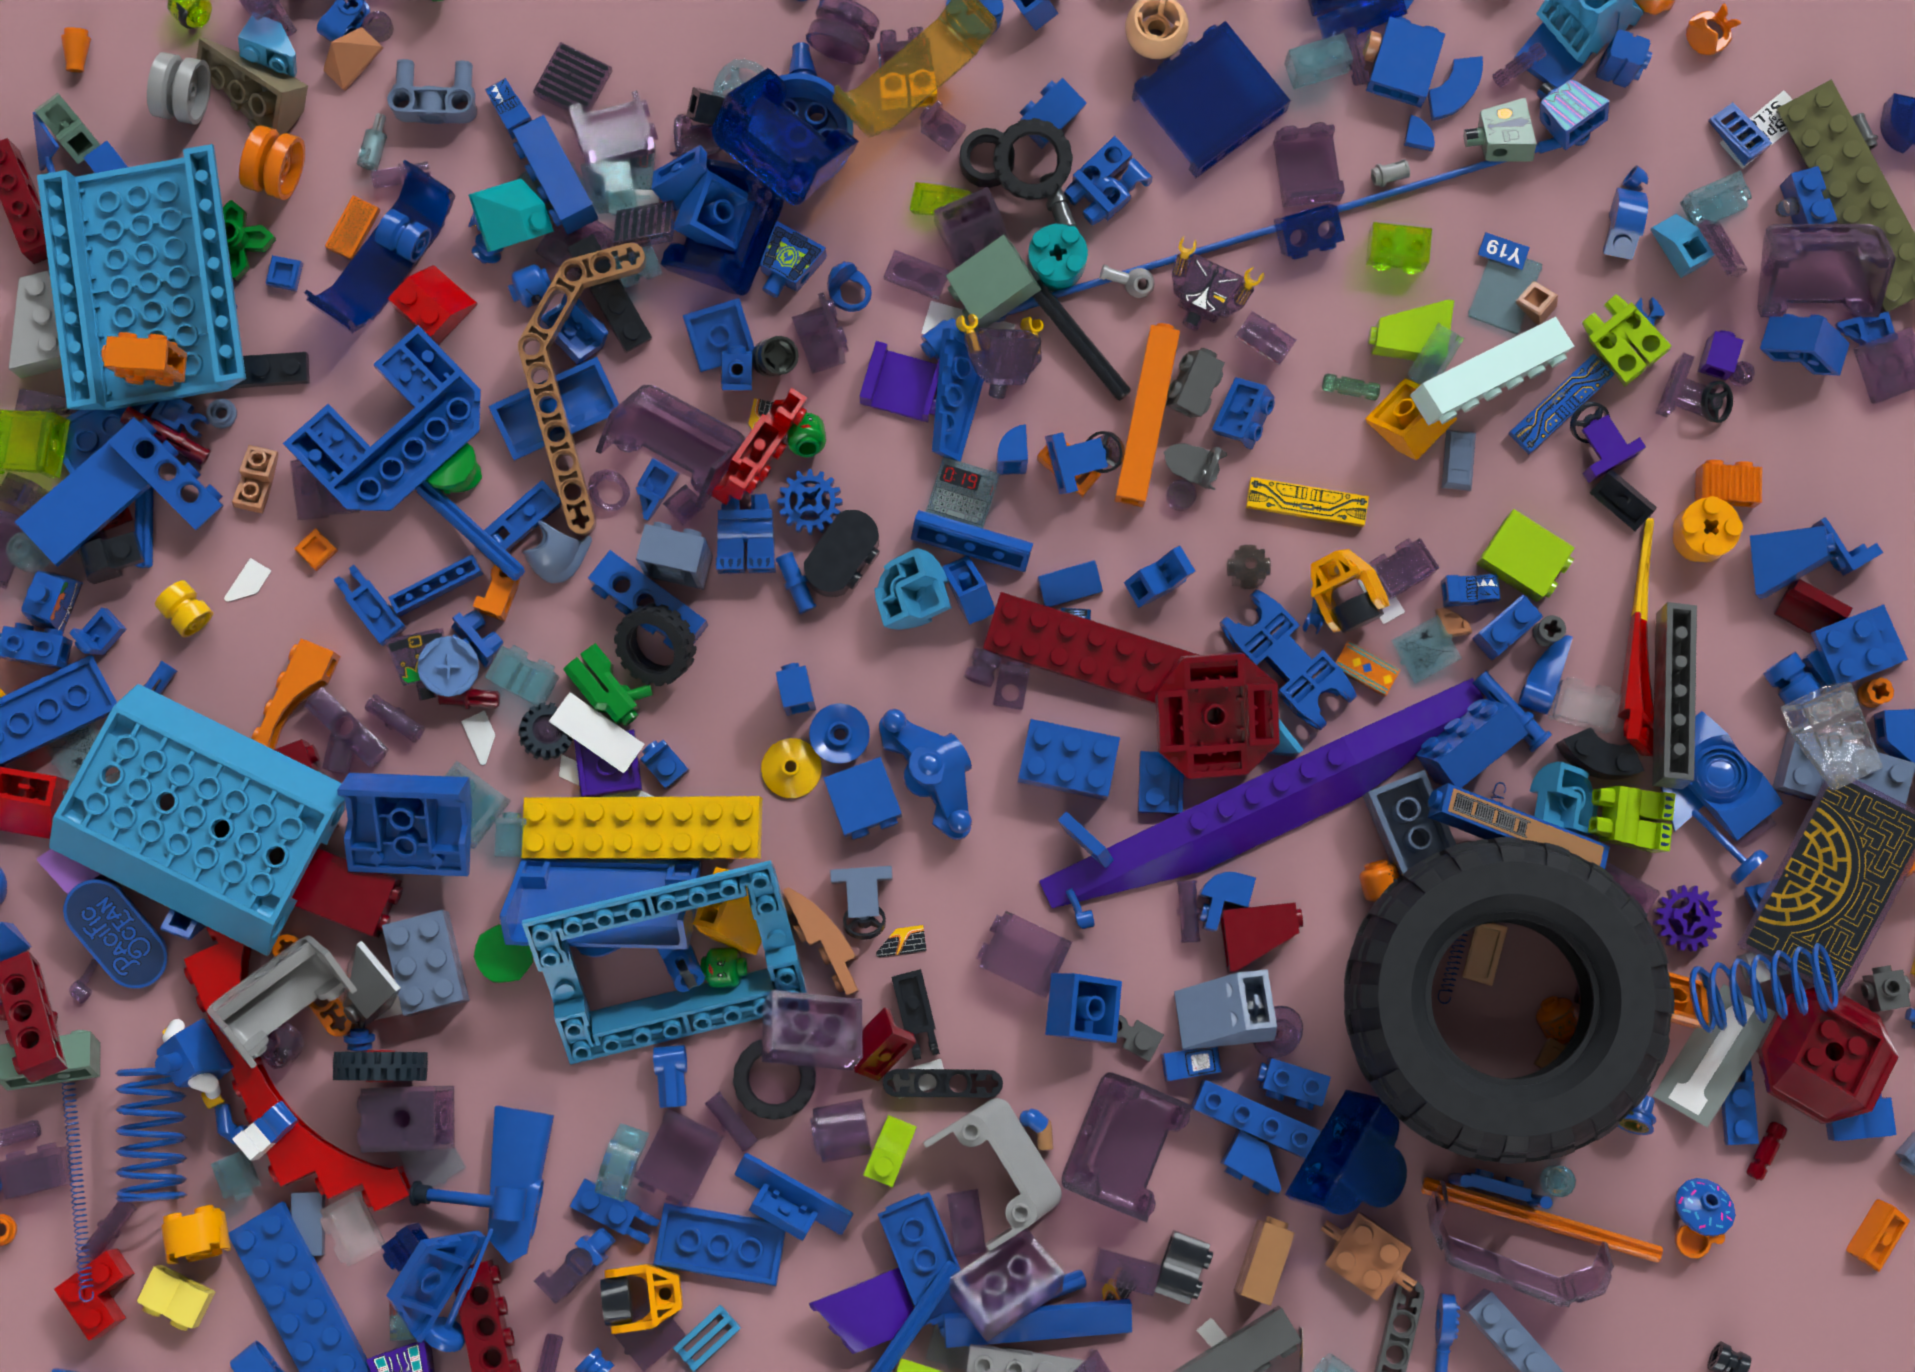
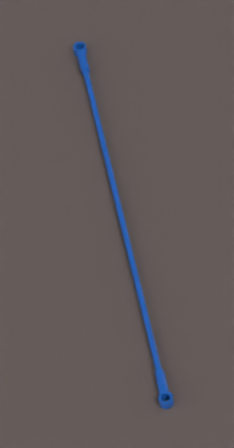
[996,133,1591,322]

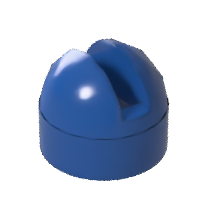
[1622,165,1649,191]

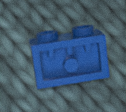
[1212,377,1275,449]

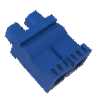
[716,494,776,574]

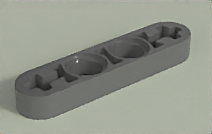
[1374,1280,1424,1372]

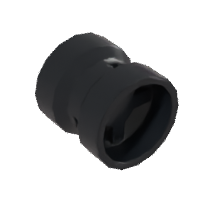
[1707,1341,1752,1372]

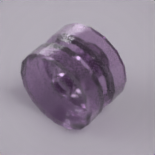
[806,0,880,65]

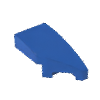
[1835,311,1897,348]

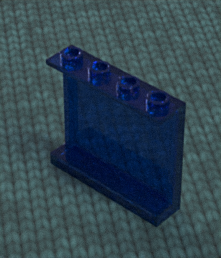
[1132,21,1291,178]

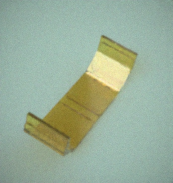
[833,0,997,138]

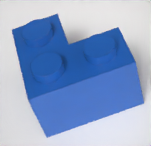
[1760,314,1850,376]

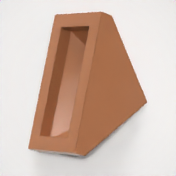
[323,27,384,91]

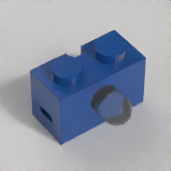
[1775,166,1837,239]

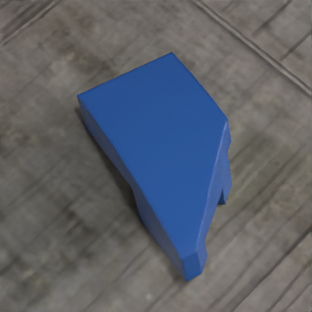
[636,458,680,521]

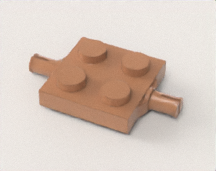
[1321,1212,1417,1301]

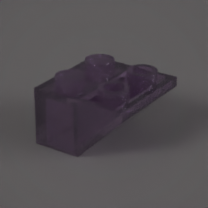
[934,187,1009,268]

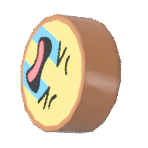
[1362,31,1382,62]

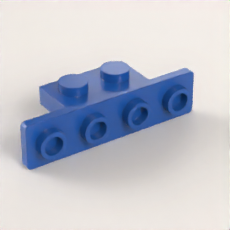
[735,1153,853,1241]

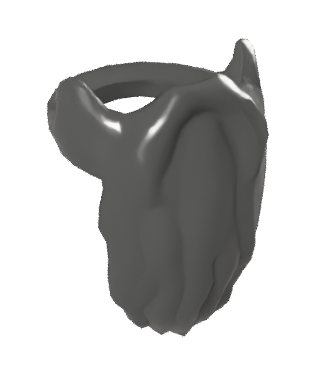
[1164,443,1227,490]

